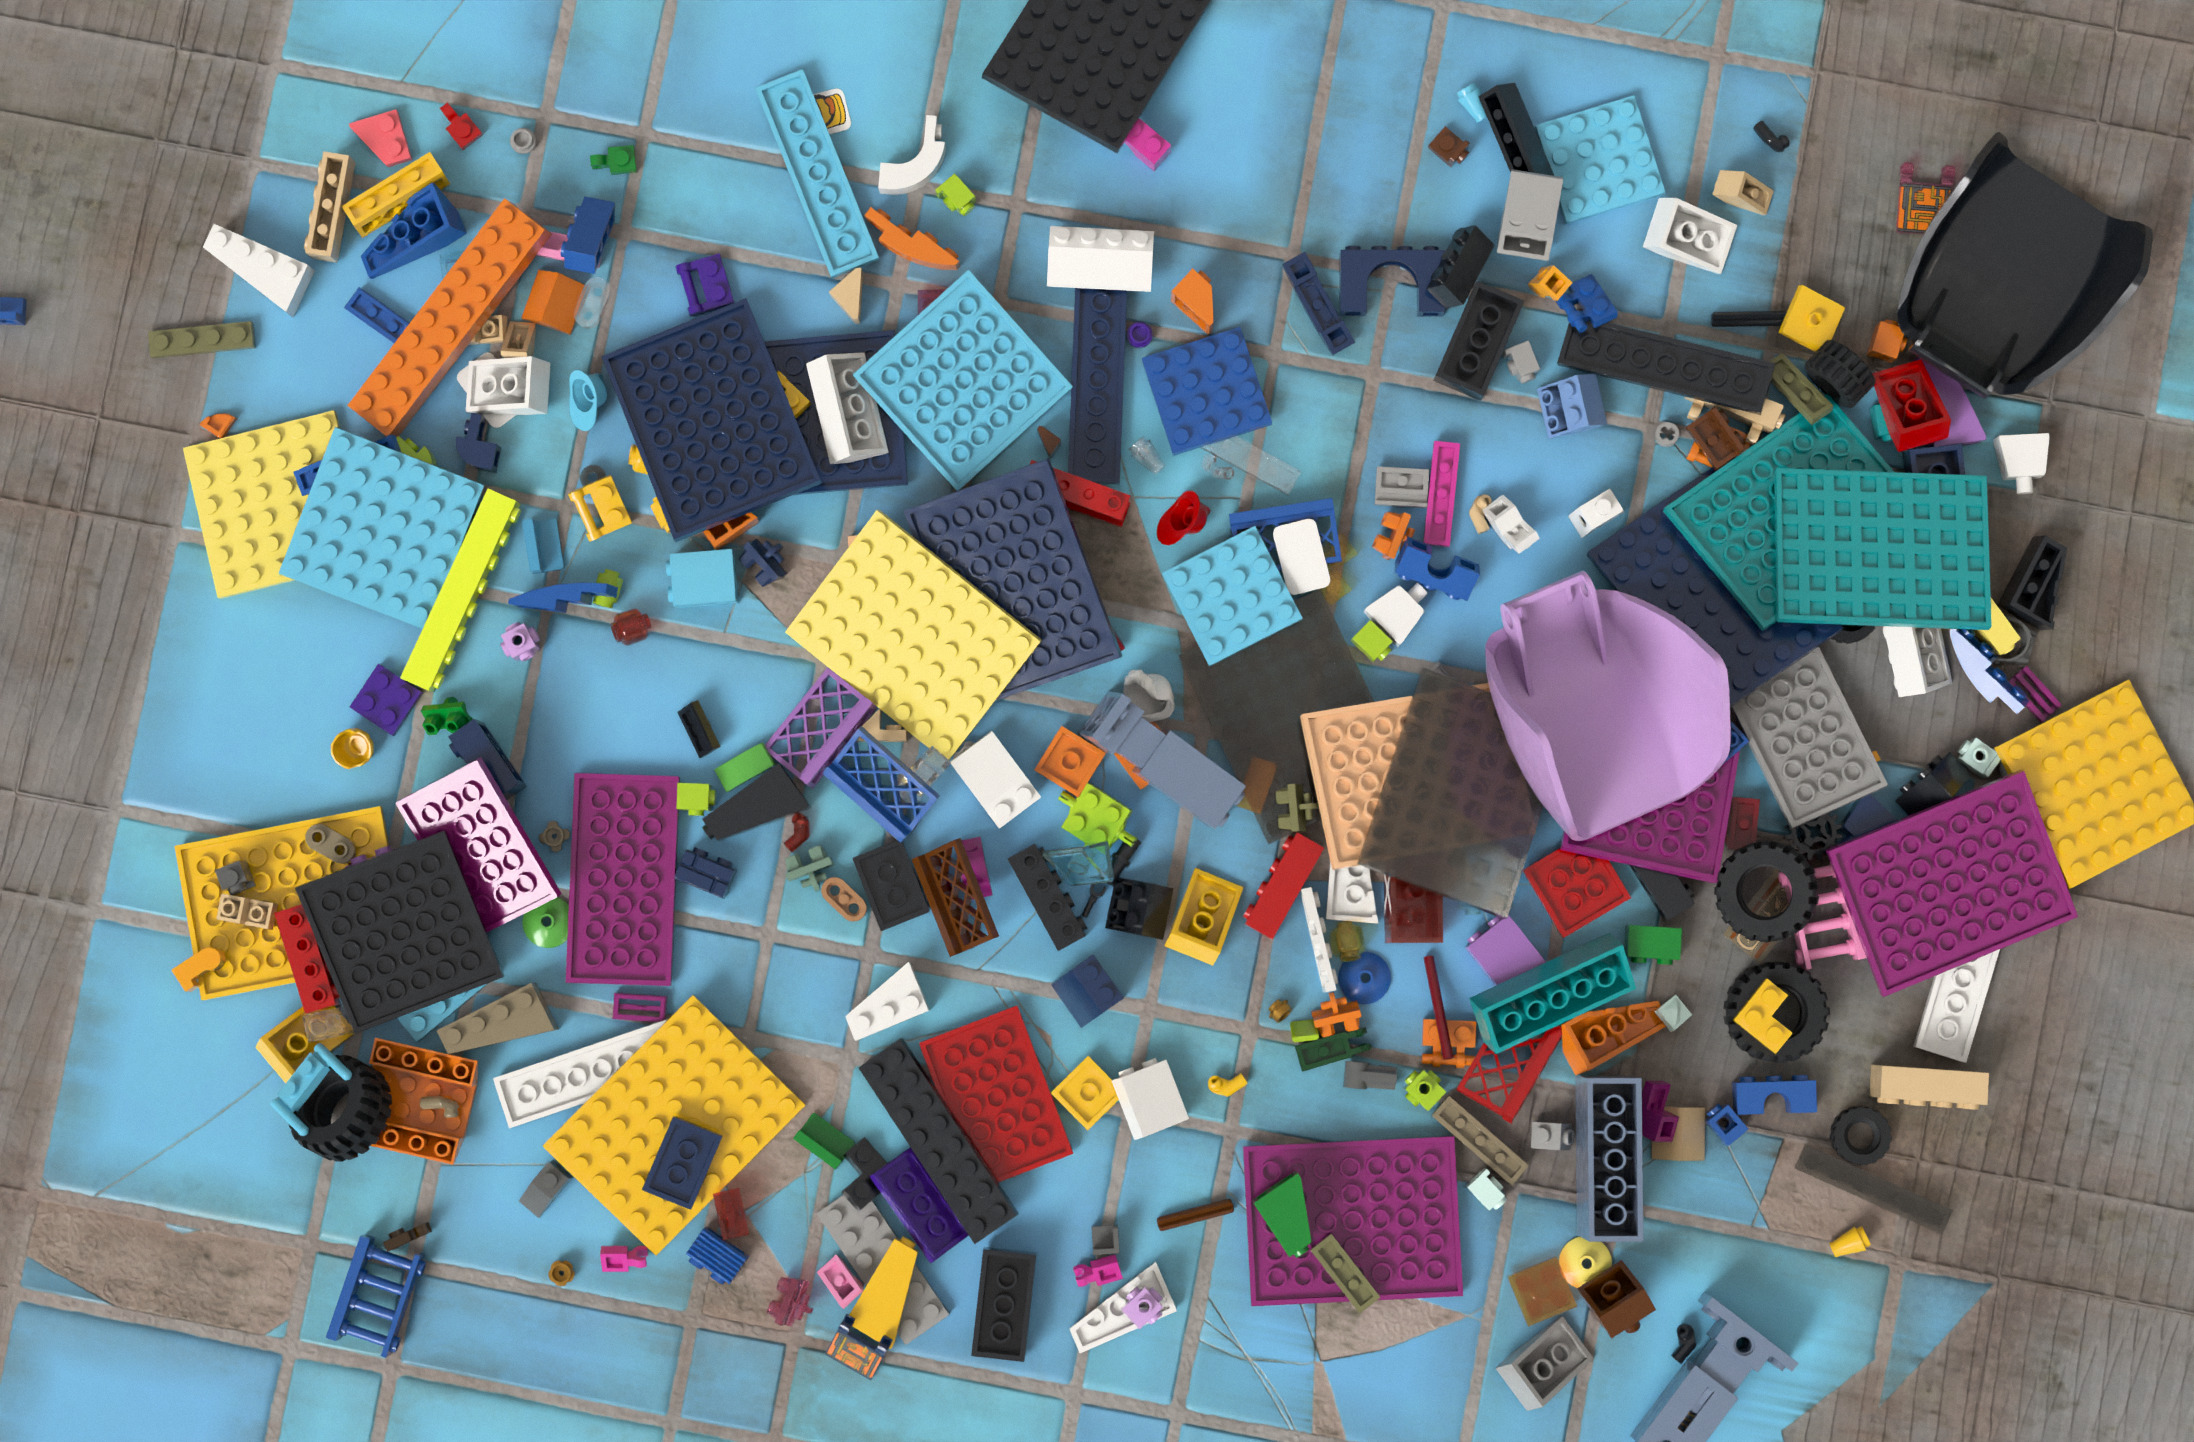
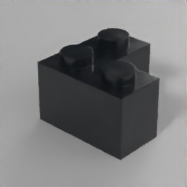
[1895,752,1971,816]

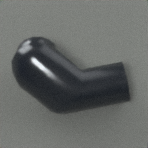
[1753,121,1790,152]
[1671,1324,1696,1364]

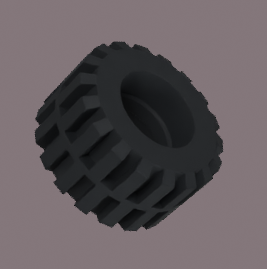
[1805,340,1876,408]

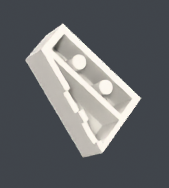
[845,962,930,1041]

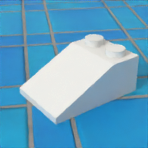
[1643,198,1737,274]
[466,356,550,415]
[950,731,1041,829]

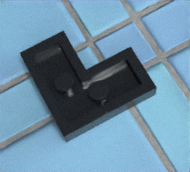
[841,1137,887,1212]

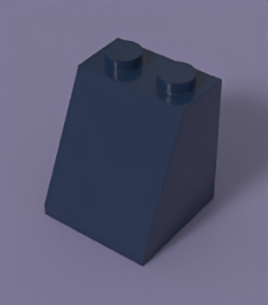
[1051,955,1124,1028]

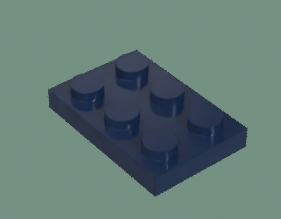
[642,1115,722,1210]

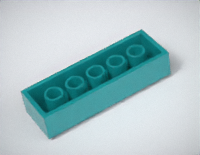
[1469,933,1636,1054]

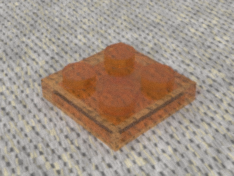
[1507,1256,1577,1327]

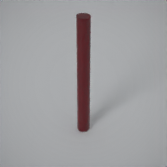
[1423,956,1454,1060]

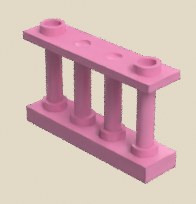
[1778,862,1866,970]

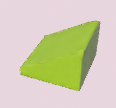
[1290,1019,1319,1042]

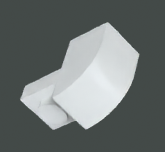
[1482,495,1540,554]

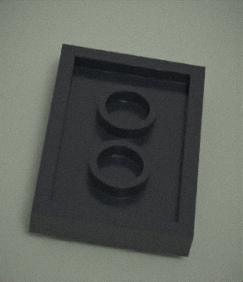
[852,840,930,931]

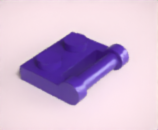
[675,253,735,316]

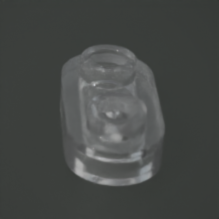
[574,277,611,329]

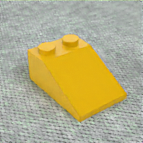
[1164,868,1244,966]
[255,1006,354,1083]

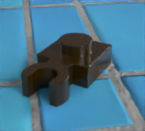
[383,1222,432,1252]

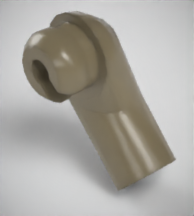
[420,1095,459,1118]

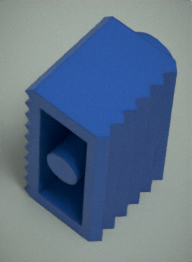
[686,1226,749,1285]

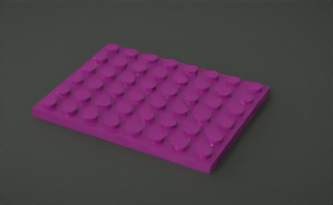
[1826,770,2078,997]
[1243,1136,1463,1306]

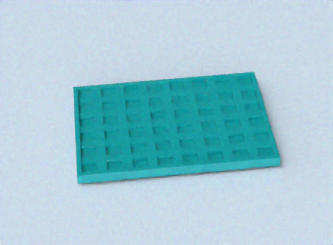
[1774,468,1992,630]

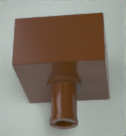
[1577,1260,1656,1339]

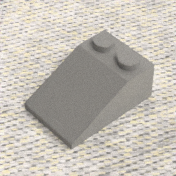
[1496,1316,1594,1411]

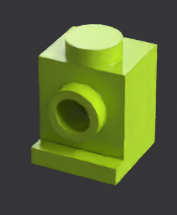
[935,173,976,216]

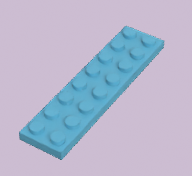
[755,69,880,278]

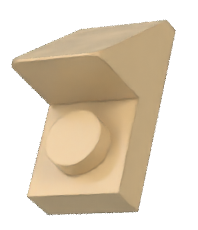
[857,709,908,742]

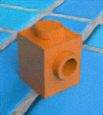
[1867,320,1907,363]

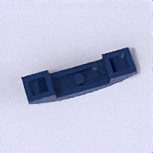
[1282,252,1355,355]

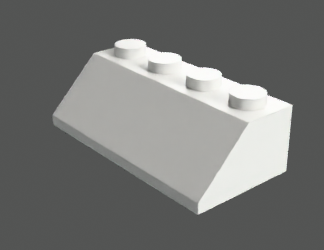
[1047,226,1154,292]
[806,353,889,464]
[1883,626,1953,697]

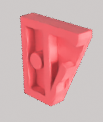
[349,109,412,167]

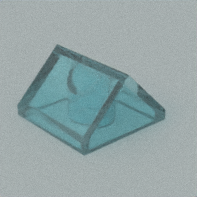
[1043,841,1114,886]

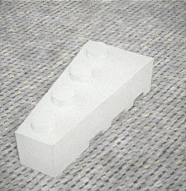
[203,224,315,317]

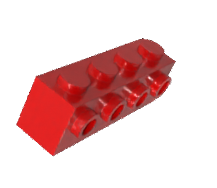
[274,904,341,1014]

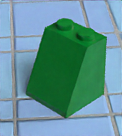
[1252,1171,1312,1258]

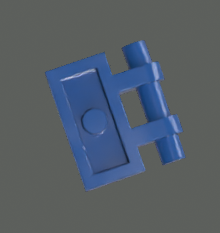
[1556,274,1618,333]

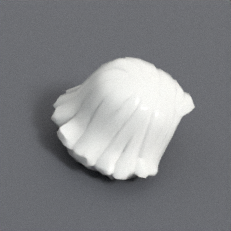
[1123,670,1175,722]

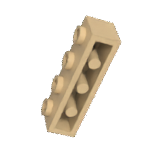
[304,151,356,263]

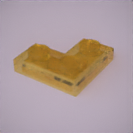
[1318,533,1358,606]

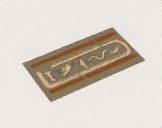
[1723,869,1788,964]

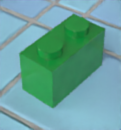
[1624,925,1682,965]

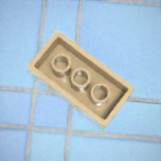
[1870,1065,1989,1110]

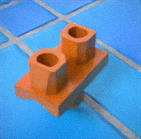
[1372,512,1415,560]
[1311,992,1362,1038]

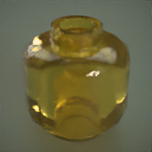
[1329,921,1366,962]

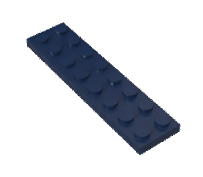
[1068,288,1127,484]

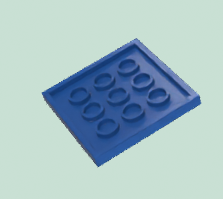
[1141,327,1272,456]

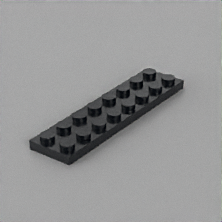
[1557,321,1775,415]
[859,1038,1019,1244]

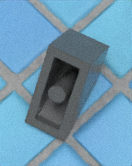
[519,1160,573,1218]

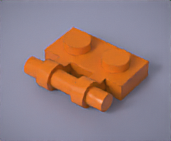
[1422,1019,1476,1068]

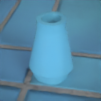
[1456,83,1487,123]

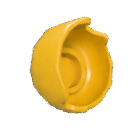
[331,728,374,769]

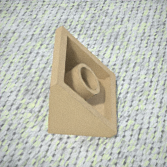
[1651,1106,1705,1161]

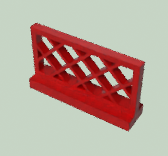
[1457,1025,1562,1124]

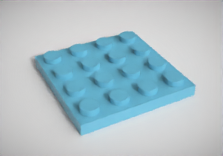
[1535,95,1666,224]
[1162,526,1303,667]

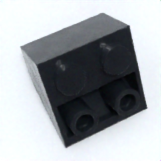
[1105,878,1174,940]

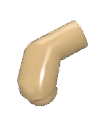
[1469,494,1492,534]

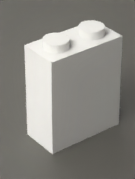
[1112,1058,1189,1140]

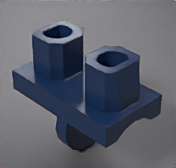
[739,539,788,587]

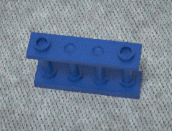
[326,1234,426,1358]

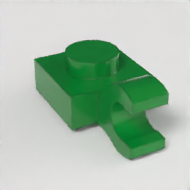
[590,145,637,175]

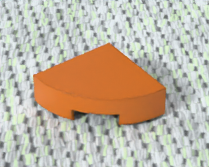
[199,413,237,438]

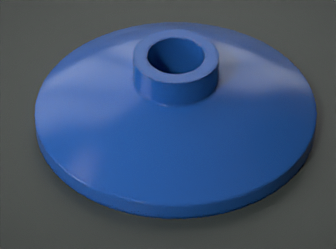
[1338,952,1391,1004]

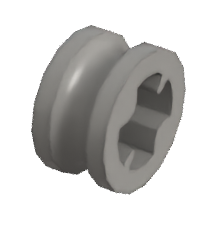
[1655,422,1679,447]

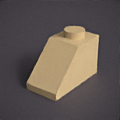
[1713,170,1773,215]

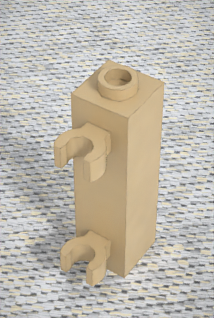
[1684,397,1785,445]

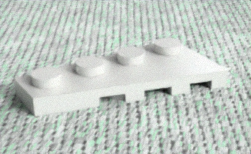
[1326,862,1378,924]
[1300,887,1338,992]
[1069,1261,1177,1353]

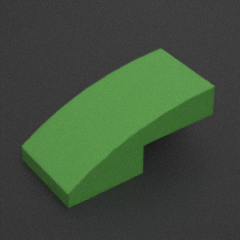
[714,742,776,792]

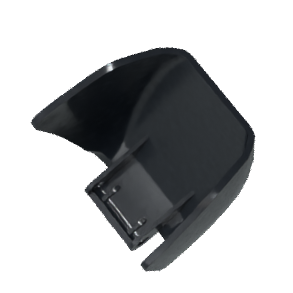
[1897,132,2153,399]

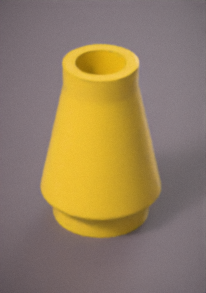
[1829,1226,1871,1257]

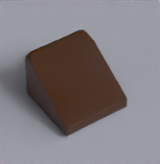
[1037,426,1061,459]

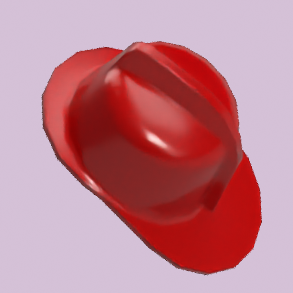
[1156,491,1211,546]

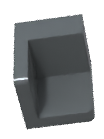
[1092,1225,1119,1255]

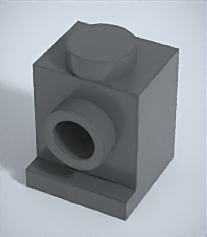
[215,861,256,895]

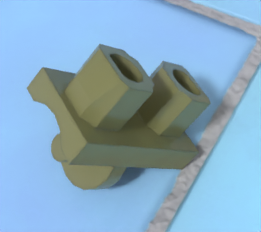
[1276,784,1319,832]

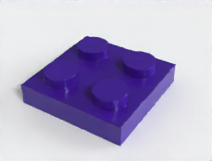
[349,664,423,736]

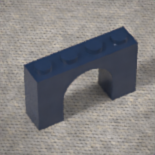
[1339,246,1445,317]

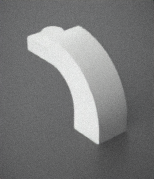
[878,115,946,195]

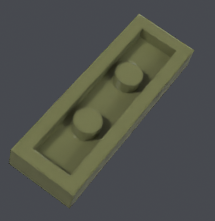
[1769,353,1833,425]
[1310,1233,1380,1314]

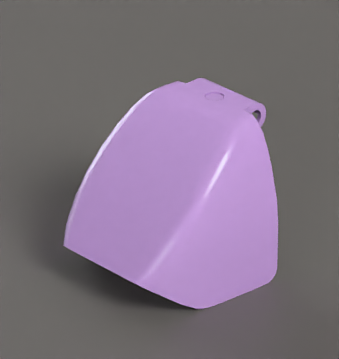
[1485,571,1731,841]

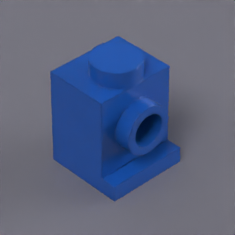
[1705,1103,1749,1146]

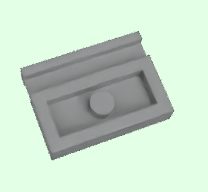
[1374,466,1429,508]

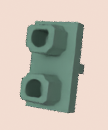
[785,845,834,892]

